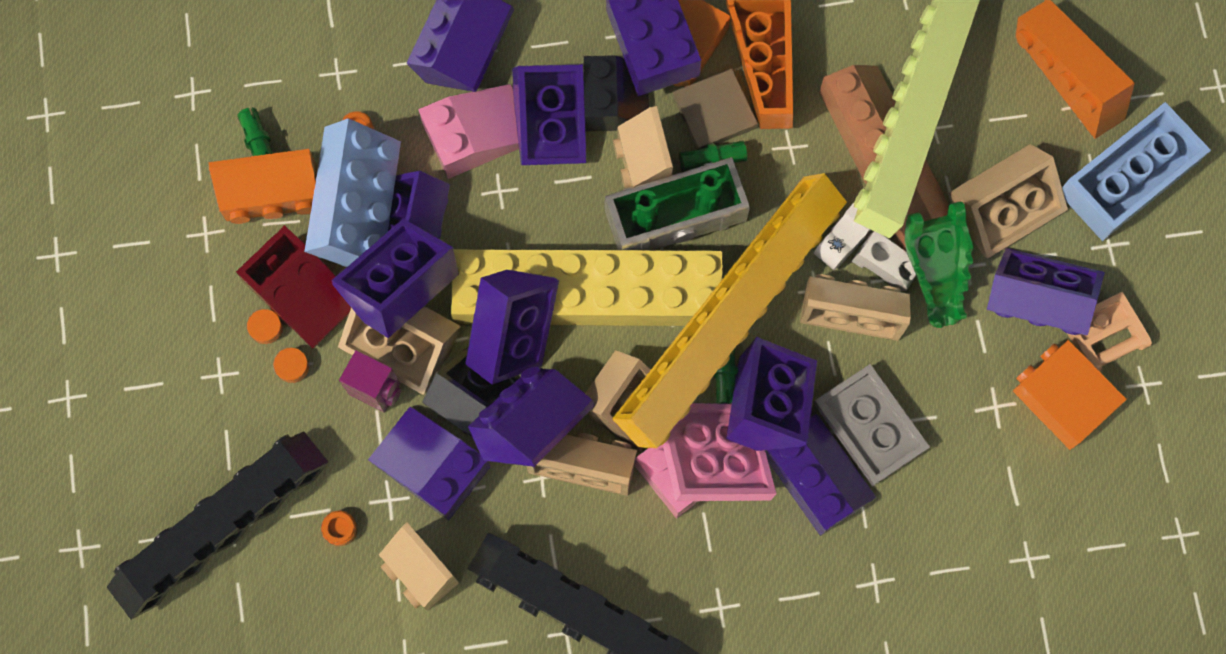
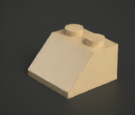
[613,106,673,188]
[585,350,651,451]
[379,522,459,611]

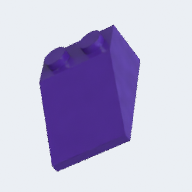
[512,64,586,166]
[368,406,490,521]

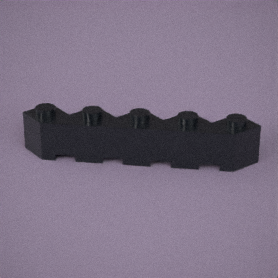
[107,431,329,620]
[467,533,699,654]

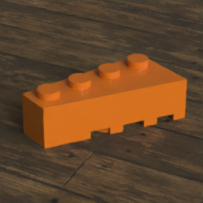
[726,0,793,129]
[1015,0,1135,139]

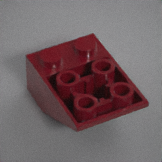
[236,225,351,349]

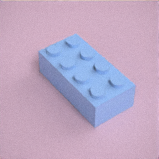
[1062,102,1211,241]
[304,118,401,267]

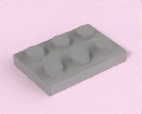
[814,364,930,487]

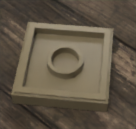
[672,69,758,150]

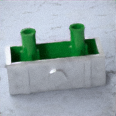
[605,157,750,251]

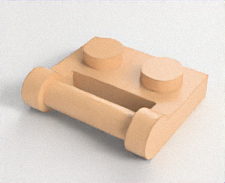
[1067,292,1152,371]

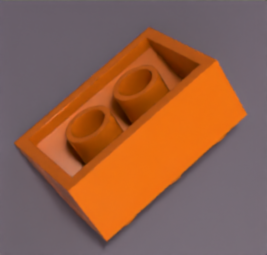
[208,149,318,224]

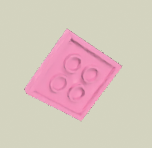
[663,403,777,501]

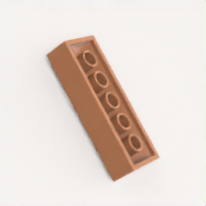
[819,65,949,252]

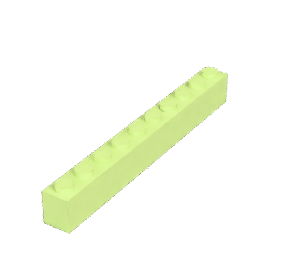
[853,0,980,238]

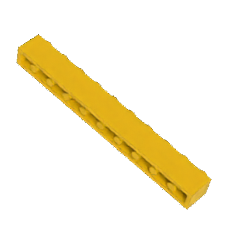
[612,173,847,448]

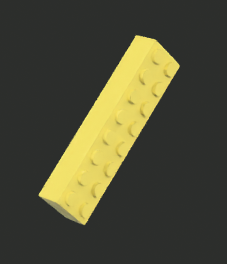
[451,249,722,326]

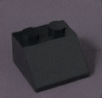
[583,55,649,132]
[422,346,518,438]

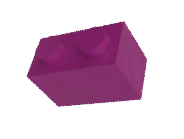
[339,350,401,413]

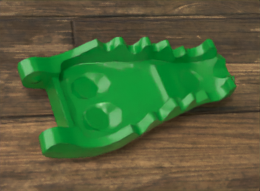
[905,201,974,328]

